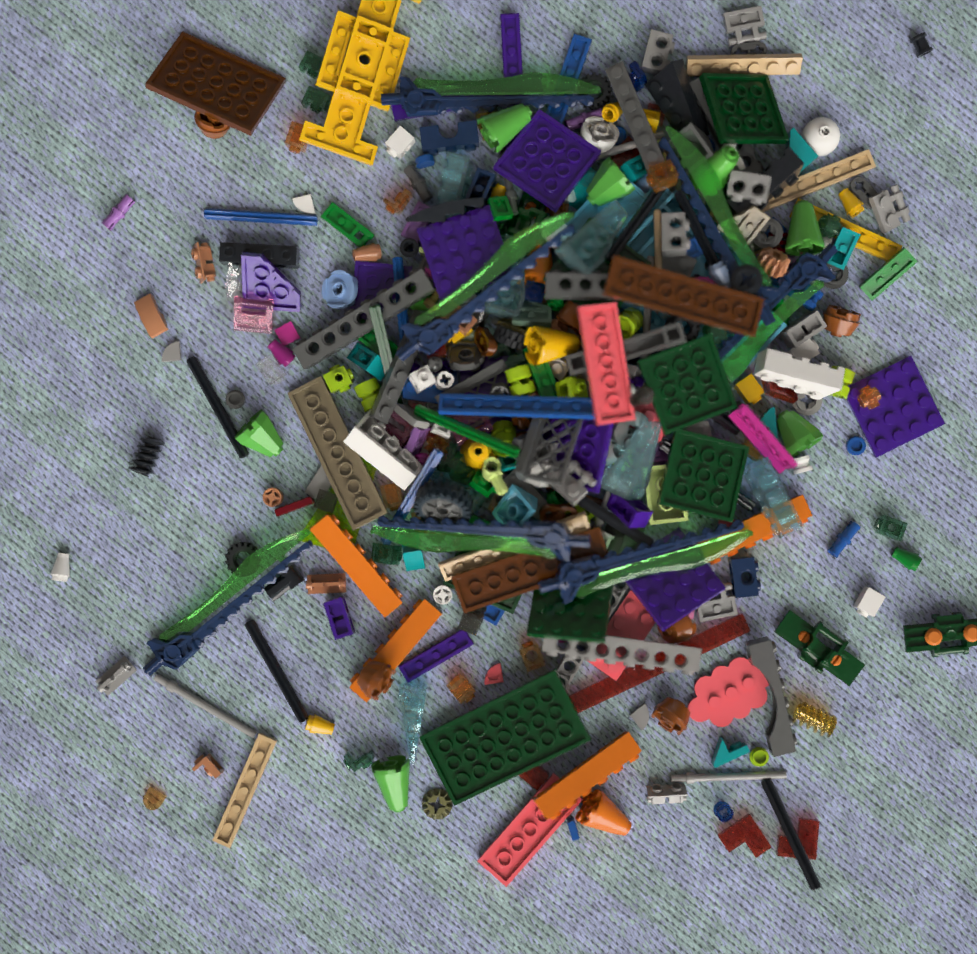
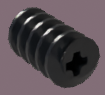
[128,434,165,477]

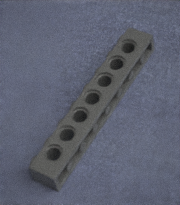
[292,268,437,369]

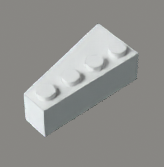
[754,348,845,400]
[344,410,423,490]

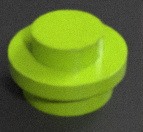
[749,747,769,767]

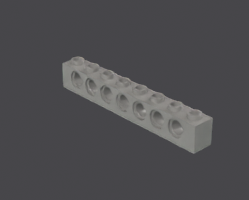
[542,635,702,675]

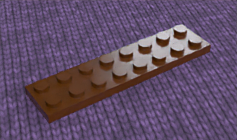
[603,255,765,338]
[451,526,608,613]

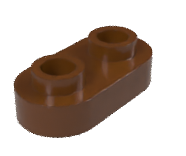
[474,326,497,357]
[539,504,578,521]

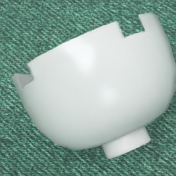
[580,116,620,153]
[801,117,840,157]

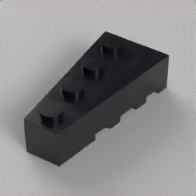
[645,59,710,136]

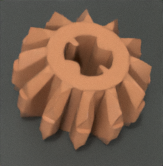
[755,247,790,278]

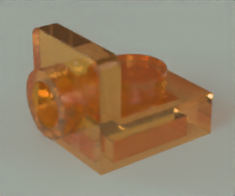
[383,189,413,215]

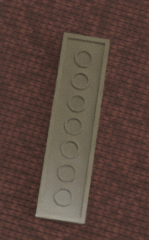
[287,376,388,530]

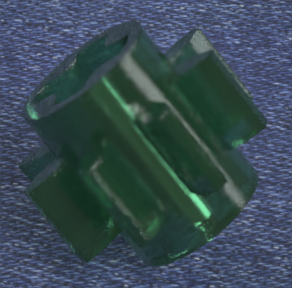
[818,213,842,239]

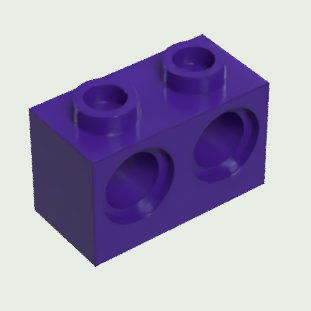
[606,490,653,528]
[323,596,355,640]

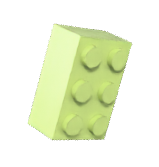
[641,465,688,525]

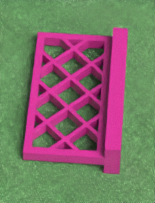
[728,403,798,474]

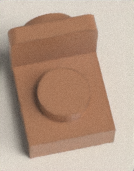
[192,753,225,779]

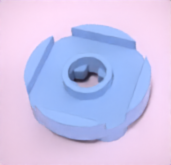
[322,270,358,309]

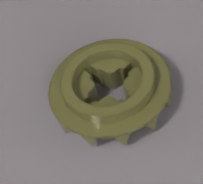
[422,788,453,820]

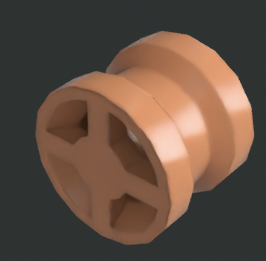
[263,488,283,507]

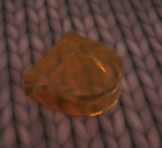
[143,787,167,810]

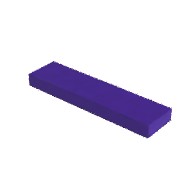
[398,627,474,683]

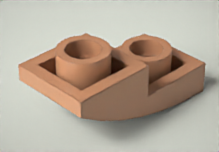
[134,294,169,339]

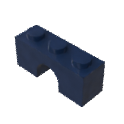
[419,120,479,156]

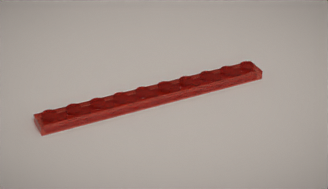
[569,613,751,713]

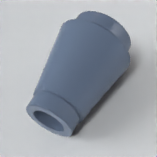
[708,261,732,288]

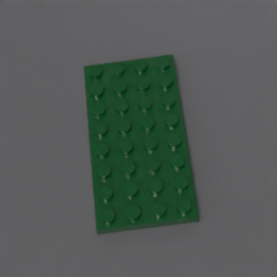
[419,669,592,806]

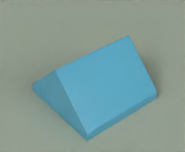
[492,484,538,539]

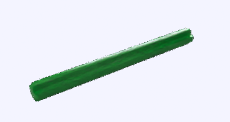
[414,404,520,458]

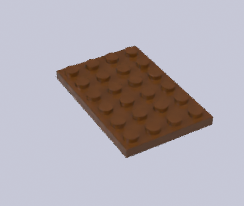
[145,31,286,136]

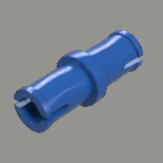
[827,521,861,558]

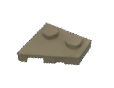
[717,205,770,249]

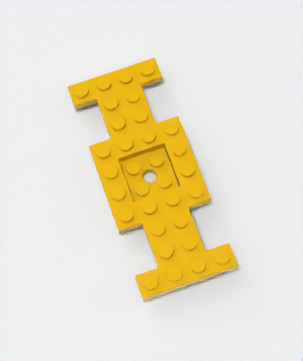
[299,0,422,166]

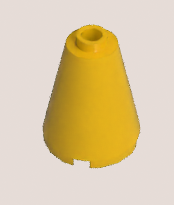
[524,326,580,365]
[460,438,497,472]

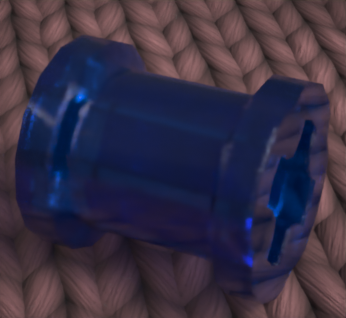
[713,801,733,822]

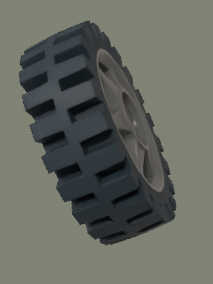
[414,480,473,523]

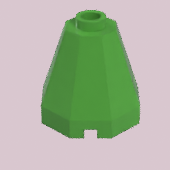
[586,157,635,207]
[235,409,283,457]
[776,410,823,458]

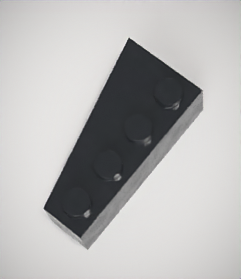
[724,146,804,216]

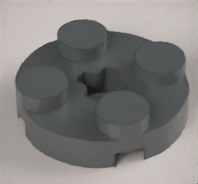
[447,341,485,372]
[612,410,652,450]

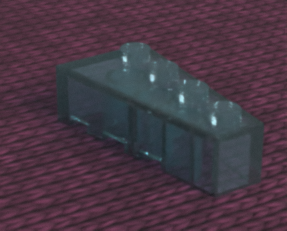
[431,151,473,224]
[743,456,804,539]

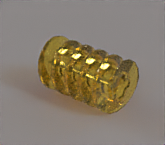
[792,702,837,738]

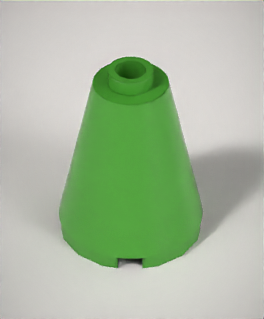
[477,103,532,153]
[689,146,739,197]
[785,200,825,256]
[371,755,410,812]

